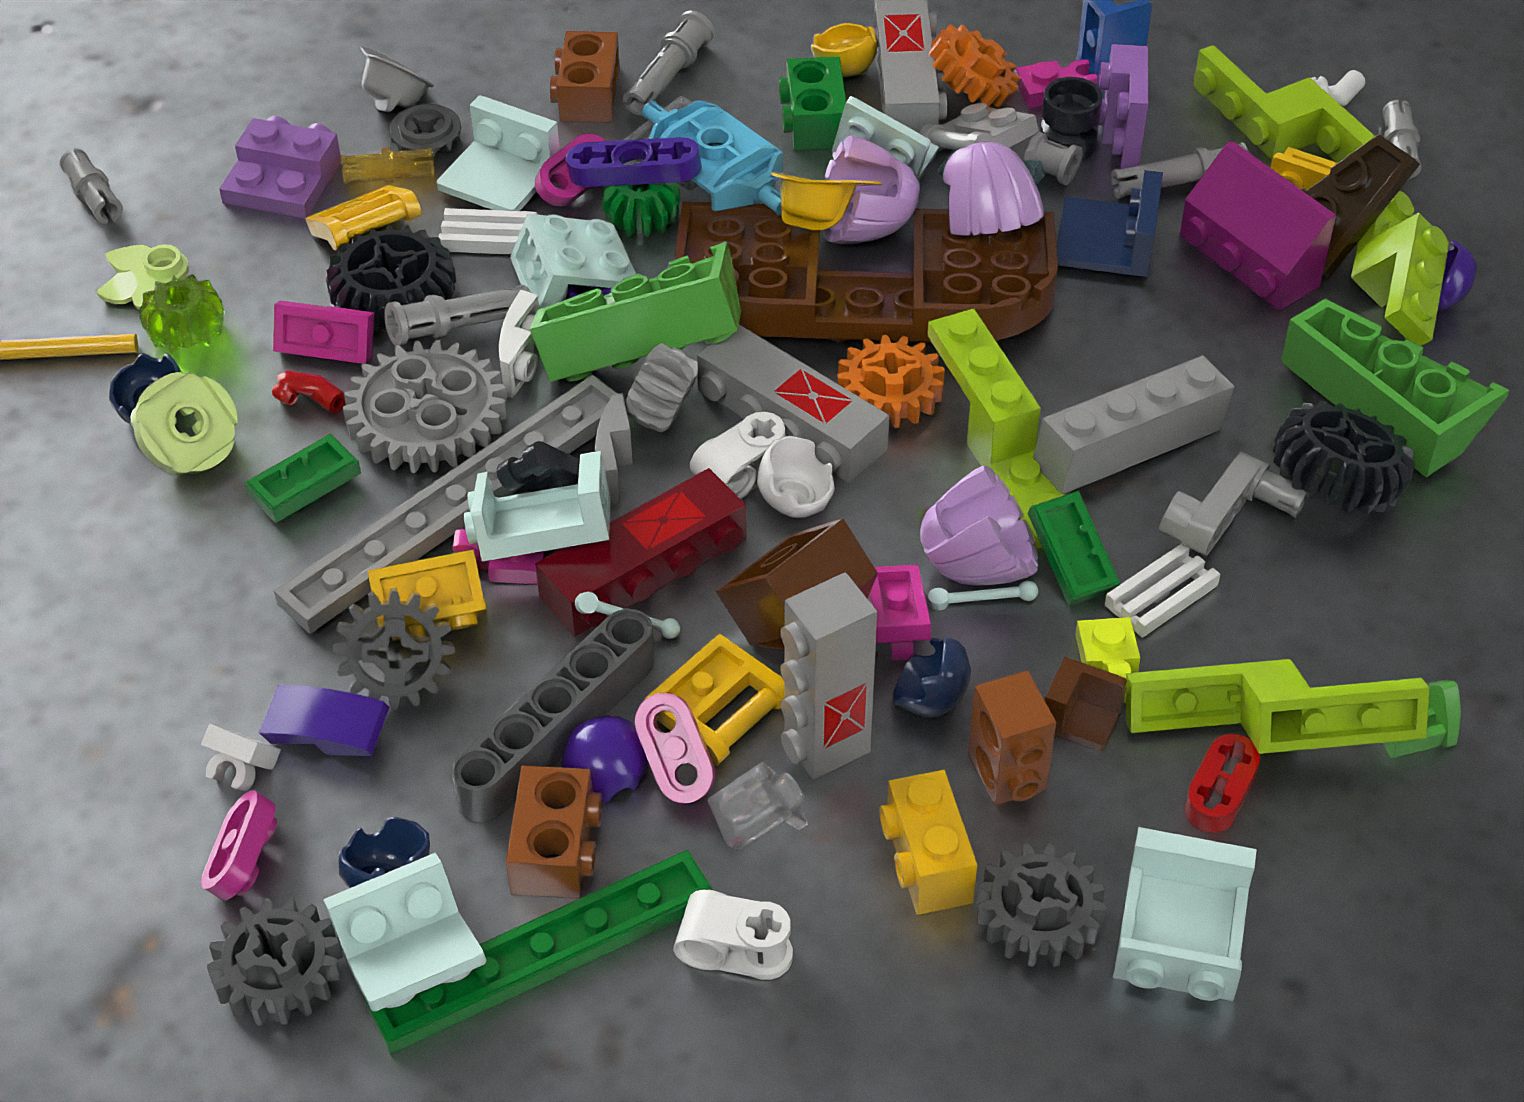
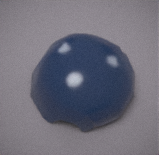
[109,353,182,424]
[893,637,971,719]
[338,817,430,888]

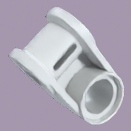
[690,412,785,500]
[673,890,793,980]

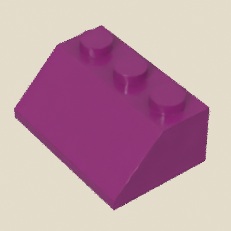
[1179,141,1336,311]

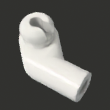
[1311,70,1365,107]

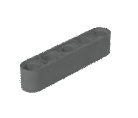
[451,609,655,823]

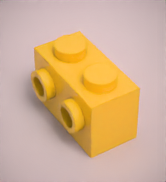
[879,770,978,915]

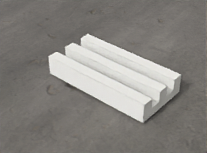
[439,208,537,254]
[1105,543,1220,638]

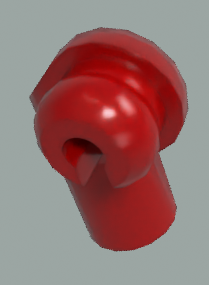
[271,370,346,414]

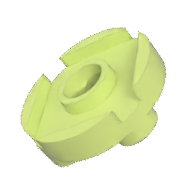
[130,372,238,475]

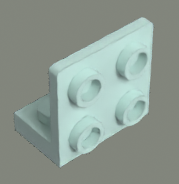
[437,95,560,211]
[832,96,939,181]
[510,214,636,309]
[323,853,487,1011]

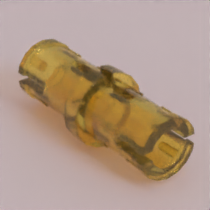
[341,147,435,184]

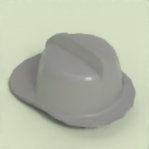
[361,46,434,112]

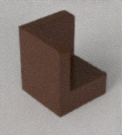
[1044,657,1127,751]

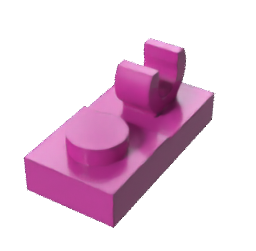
[273,300,374,364]
[868,565,931,661]

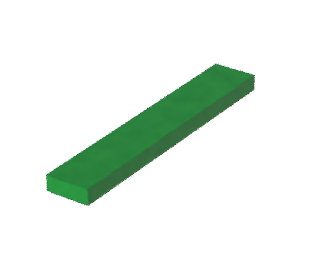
[364,849,713,1054]

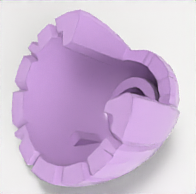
[824,136,920,244]
[943,142,1044,235]
[920,466,1038,585]

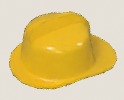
[771,172,882,230]

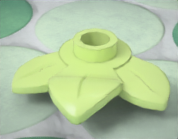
[96,245,189,310]

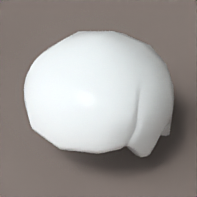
[757,436,835,518]

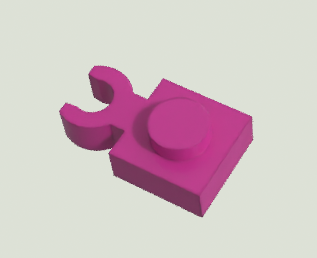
[1015,60,1098,108]

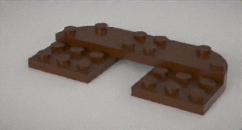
[675,201,1058,343]

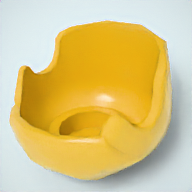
[811,23,877,79]

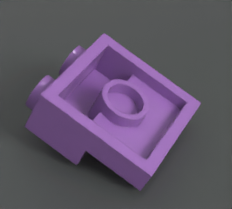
[1098,44,1148,169]
[219,116,342,218]

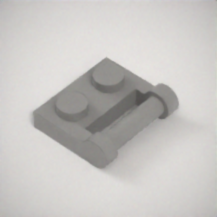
[919,103,1039,151]

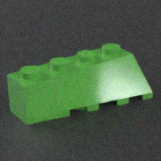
[530,241,741,382]
[1281,299,1510,477]

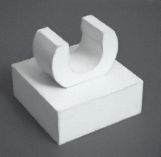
[201,723,281,791]

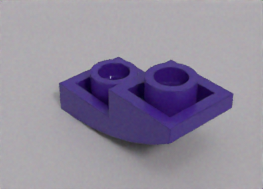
[259,685,390,756]

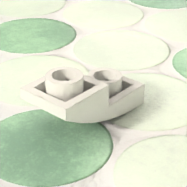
[499,290,539,398]

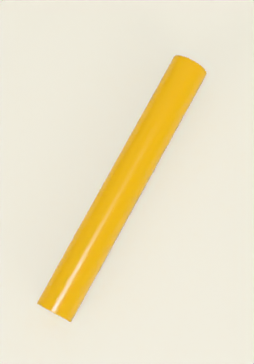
[0,334,139,360]

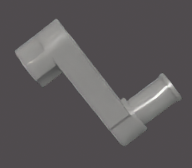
[1158,451,1308,556]

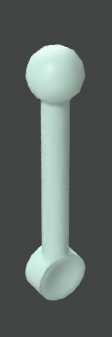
[928,580,1038,611]
[575,592,681,639]

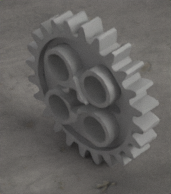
[343,340,507,473]

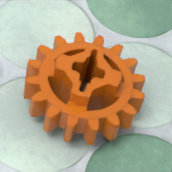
[929,24,1020,108]
[837,335,945,428]

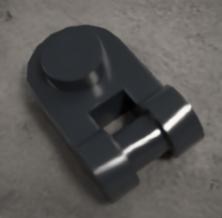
[496,441,580,492]

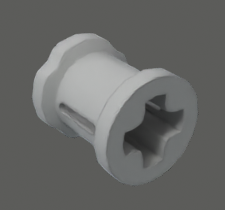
[1023,132,1082,186]

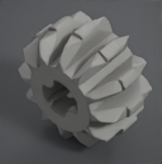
[625,343,698,433]

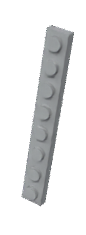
[274,375,626,634]

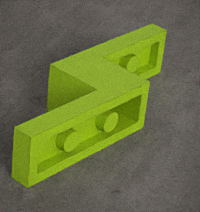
[1193,45,1375,163]
[1351,191,1449,346]
[928,308,1065,549]
[1126,659,1429,754]

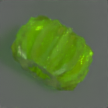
[139,274,225,354]

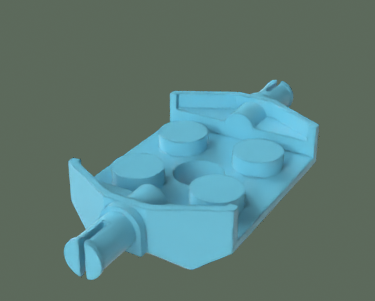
[642,100,783,215]

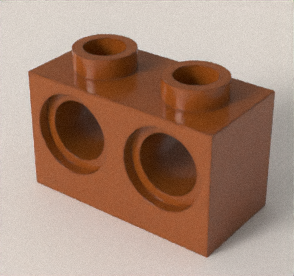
[550,31,620,122]
[968,670,1056,806]
[506,765,602,898]

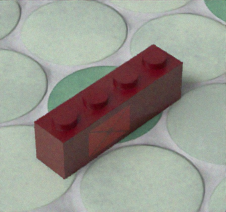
[535,468,747,637]

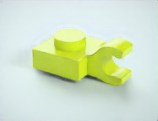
[1075,617,1140,703]

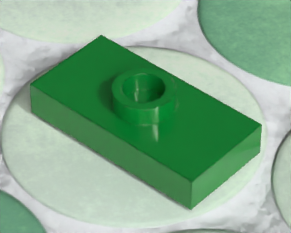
[244,433,361,523]
[1027,491,1121,606]

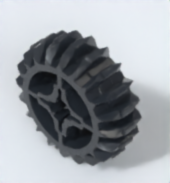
[326,224,456,335]
[1273,401,1416,515]

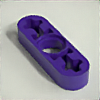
[566,137,702,187]

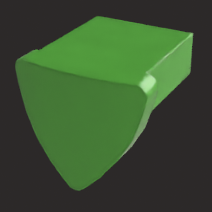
[1383,680,1461,758]

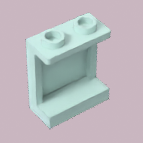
[464,451,611,562]
[1113,827,1257,1002]

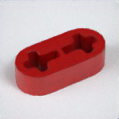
[1184,734,1261,833]

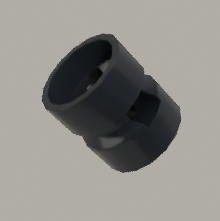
[1040,77,1103,162]

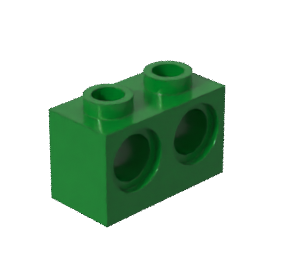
[778,56,846,151]

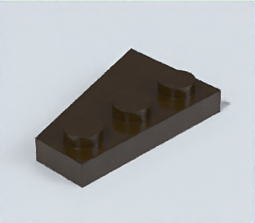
[1301,134,1420,279]

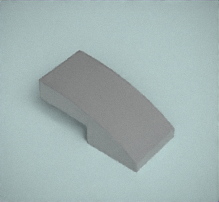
[595,393,633,505]

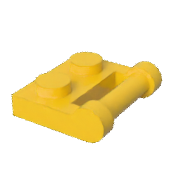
[305,185,422,250]
[644,633,785,767]

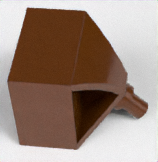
[715,518,878,661]

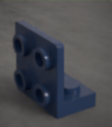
[1057,170,1163,277]

